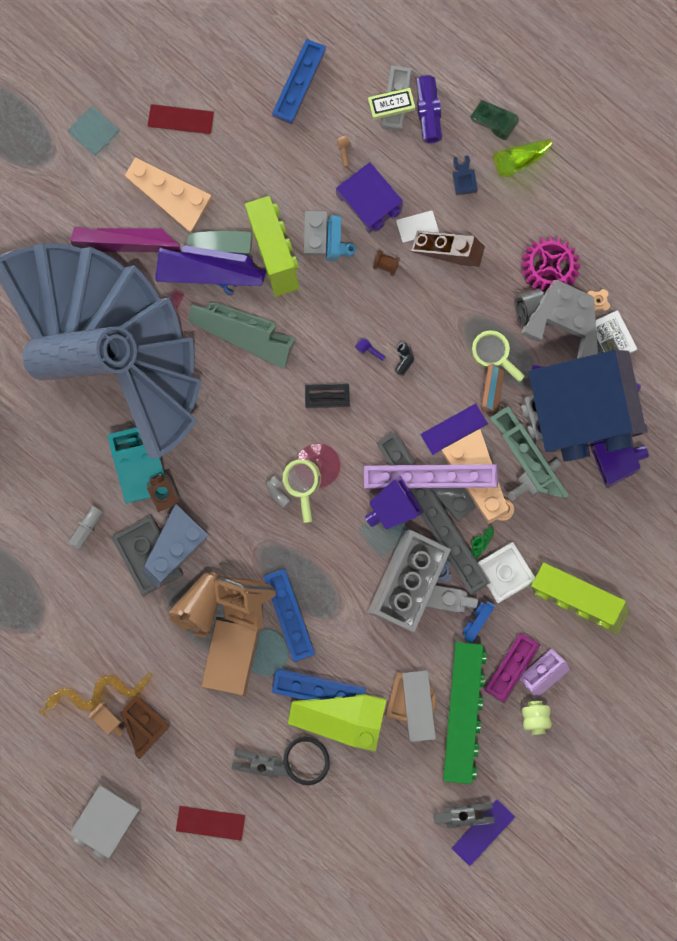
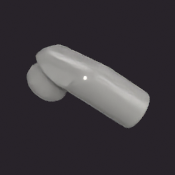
[266,476,291,509]

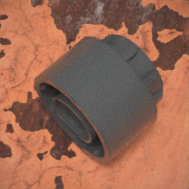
[514,289,549,328]

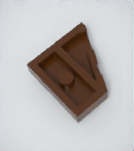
[120,695,170,759]

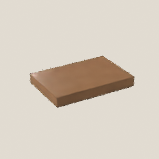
[201,620,260,696]

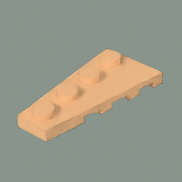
[125,157,212,233]
[442,429,508,524]

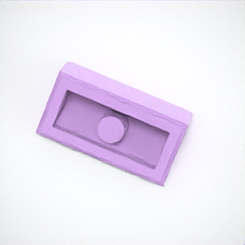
[520,648,570,698]

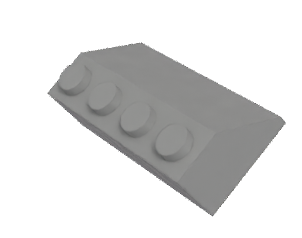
[367,530,451,633]

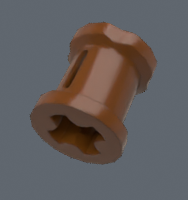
[373,250,400,276]

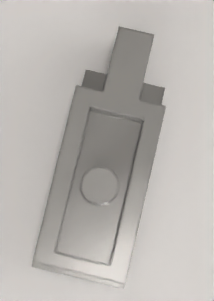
[425,585,478,613]

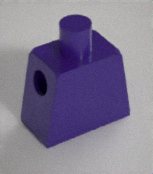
[591,443,649,489]
[365,476,424,529]

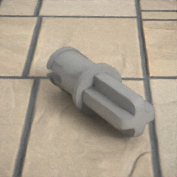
[69,506,104,549]

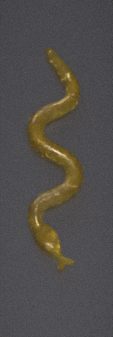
[39,673,152,717]

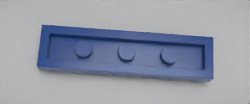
[272,39,326,124]
[264,569,315,662]
[272,669,366,700]

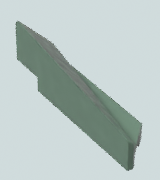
[188,303,296,368]
[490,406,569,500]

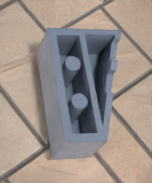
[142,504,208,588]

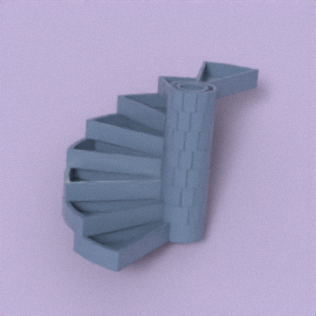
[0,243,202,458]

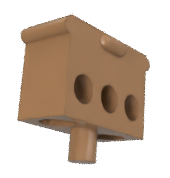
[89,702,125,738]

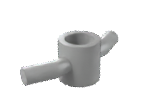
[508,459,561,501]

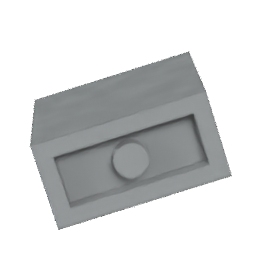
[70,785,141,860]

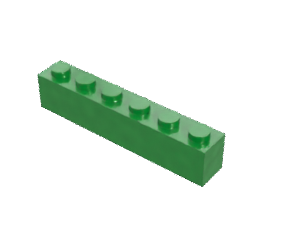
[443,642,487,785]

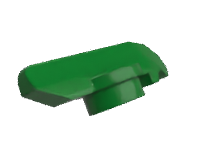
[472,526,494,559]

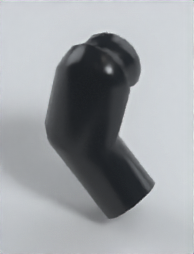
[395,342,414,376]

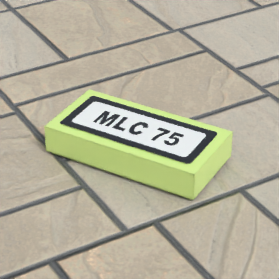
[368,88,415,120]

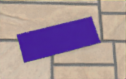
[420,404,488,455]
[451,800,515,866]

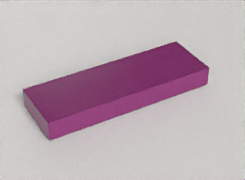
[484,633,541,704]

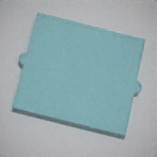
[68,106,119,156]
[358,522,408,558]

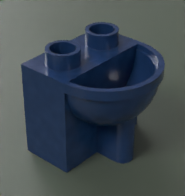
[529,349,648,462]

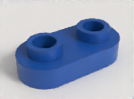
[462,601,495,644]

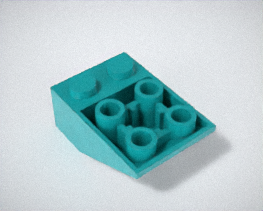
[107,427,168,504]

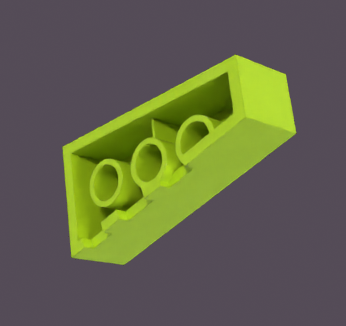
[531,562,630,635]

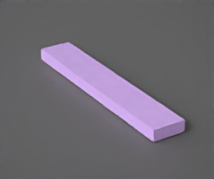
[364,464,498,489]

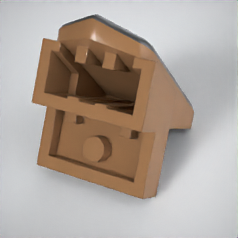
[214,577,276,631]

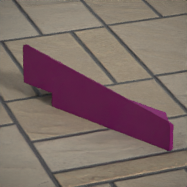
[71,227,181,252]

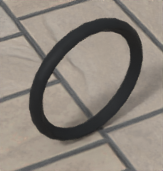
[283,737,330,786]

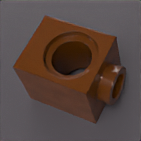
[147,473,179,512]

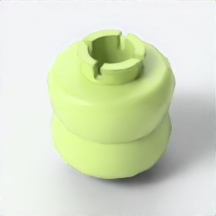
[522,701,552,735]

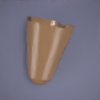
[168,572,220,638]

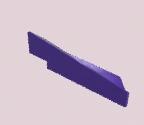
[155,245,267,286]

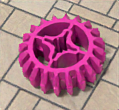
[521,236,581,291]

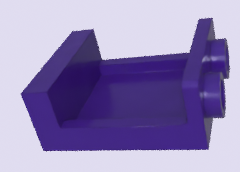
[336,162,403,234]

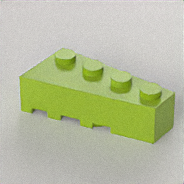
[245,196,299,297]

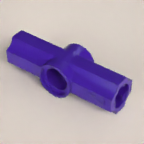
[417,75,442,144]

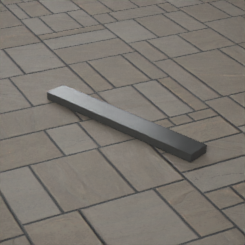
[376,431,491,595]

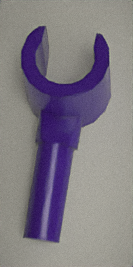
[355,339,385,361]

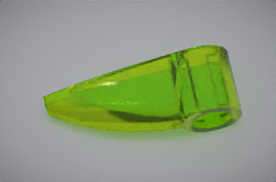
[492,139,552,178]

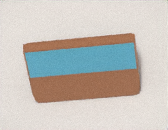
[481,363,504,414]

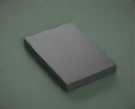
[111,516,183,597]

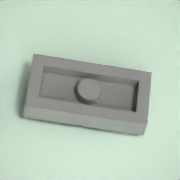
[304,211,327,256]

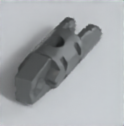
[231,749,292,778]
[434,802,495,828]

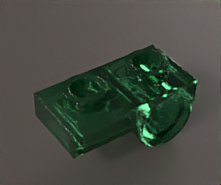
[470,100,519,140]

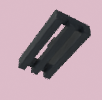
[305,384,350,408]

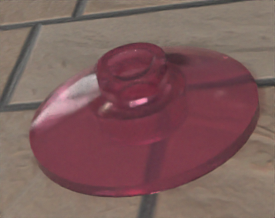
[296,443,340,488]

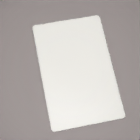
[396,211,439,243]

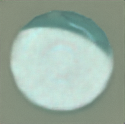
[251,630,288,676]

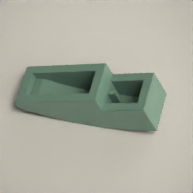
[187,231,253,258]

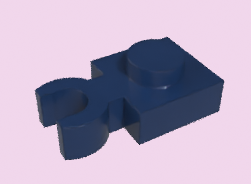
[452,155,478,196]

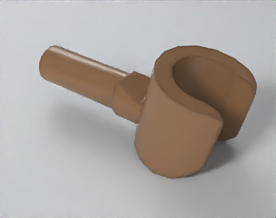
[337,135,351,167]

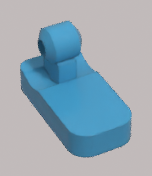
[326,215,356,262]

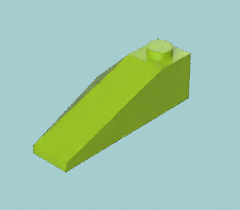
[288,694,387,752]

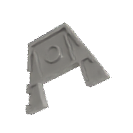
[521,280,598,359]

